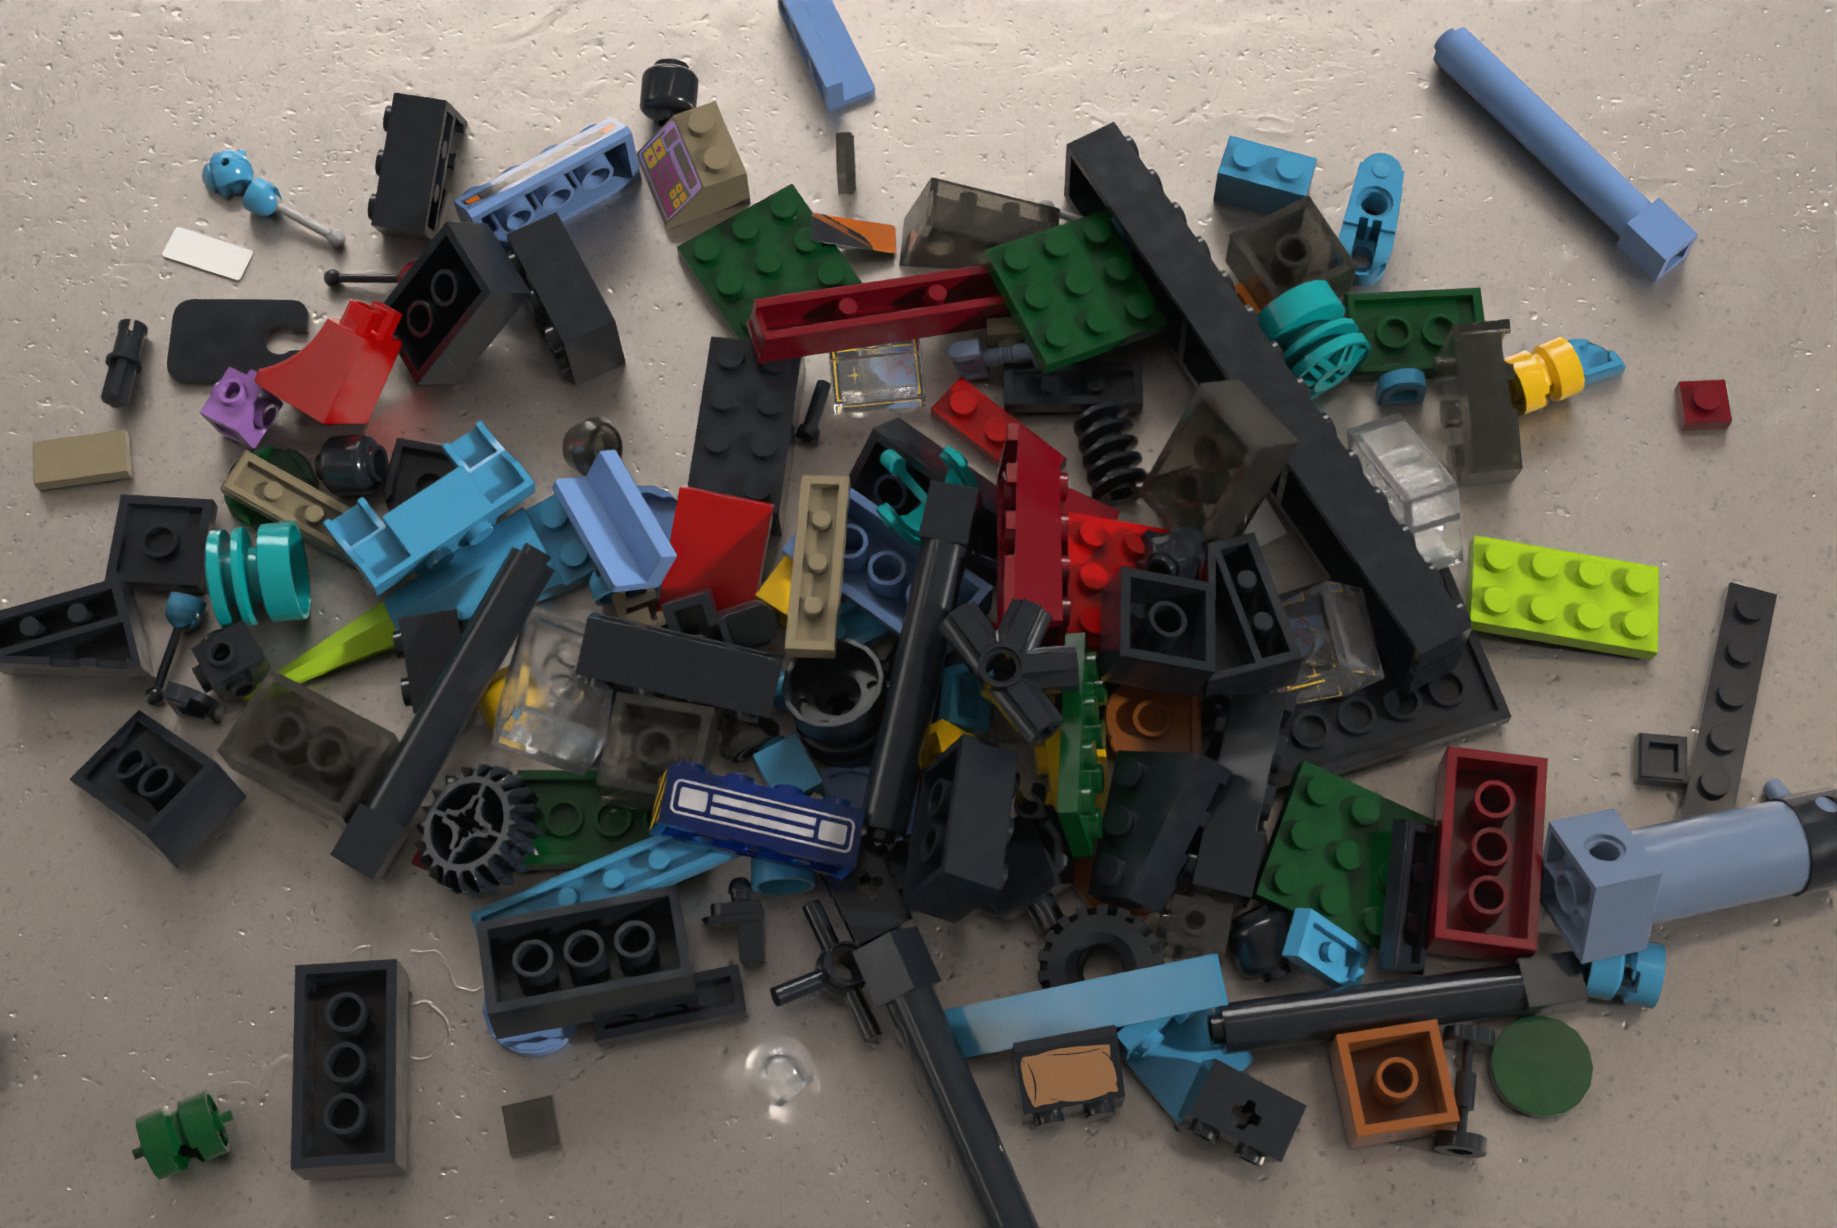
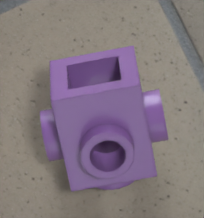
[199,367,284,449]

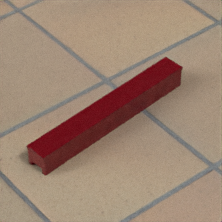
[747,265,1012,364]

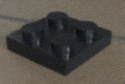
[105,494,218,593]

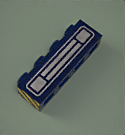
[649,761,865,879]

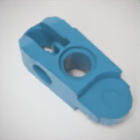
[1334,153,1405,286]

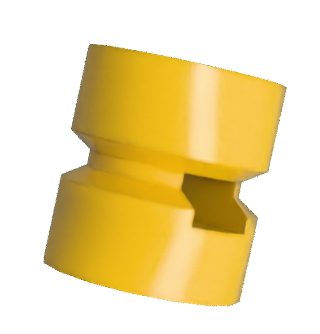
[1497,337,1585,416]

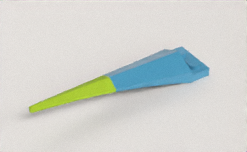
[242,494,596,703]

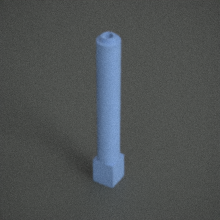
[1433,27,1698,282]

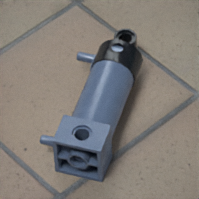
[1540,779,1837,964]

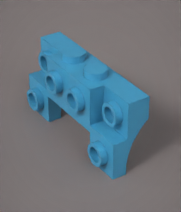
[323,421,535,596]

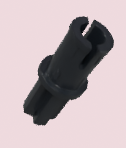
[101,319,148,409]

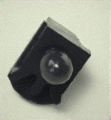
[701,876,766,964]

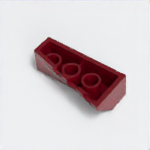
[996,423,1071,645]

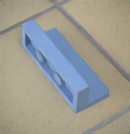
[777,0,875,112]
[552,450,677,592]

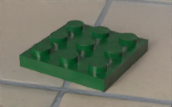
[677,184,862,340]
[981,210,1168,374]
[1252,760,1436,956]

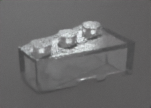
[1346,413,1464,570]

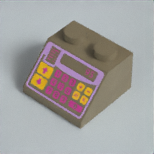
[636,101,750,230]

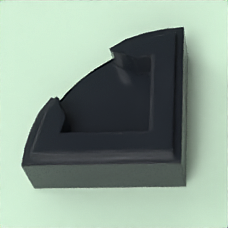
[163,681,227,724]

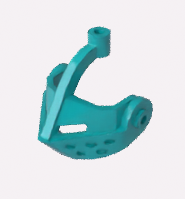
[876,445,979,547]

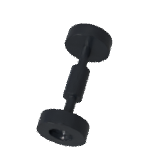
[1434,1024,1495,1158]

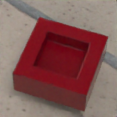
[1675,379,1732,431]

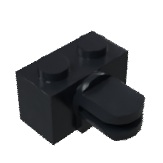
[661,587,779,649]

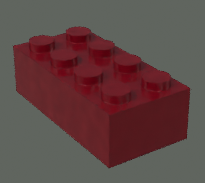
[1426,746,1548,964]

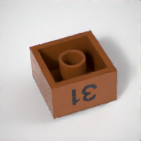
[1328,1019,1460,1149]

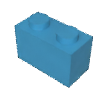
[1213,135,1317,223]

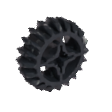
[414,763,545,898]

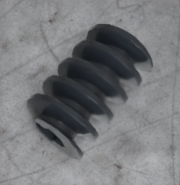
[1073,401,1147,507]

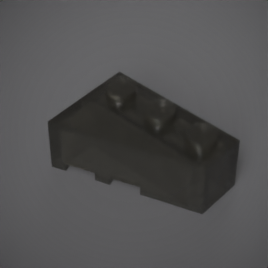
[899,177,1060,270]

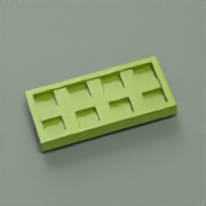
[1466,535,1659,660]

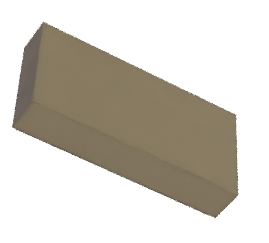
[33,429,132,490]

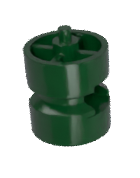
[132,1089,234,1180]

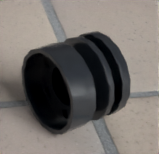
[782,639,889,768]

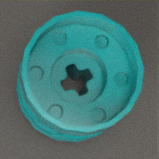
[1257,280,1372,399]
[205,520,311,629]

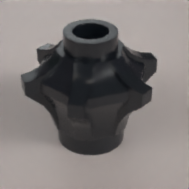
[1135,526,1207,581]

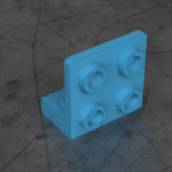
[1117,1009,1254,1124]

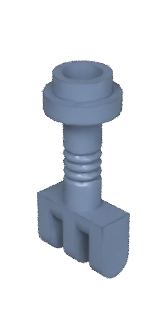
[947,338,1039,381]

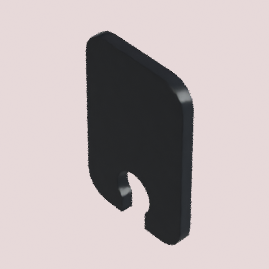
[167,299,310,384]

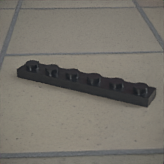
[1677,582,1777,820]

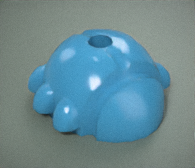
[202,148,253,198]

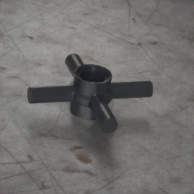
[770,899,883,1043]

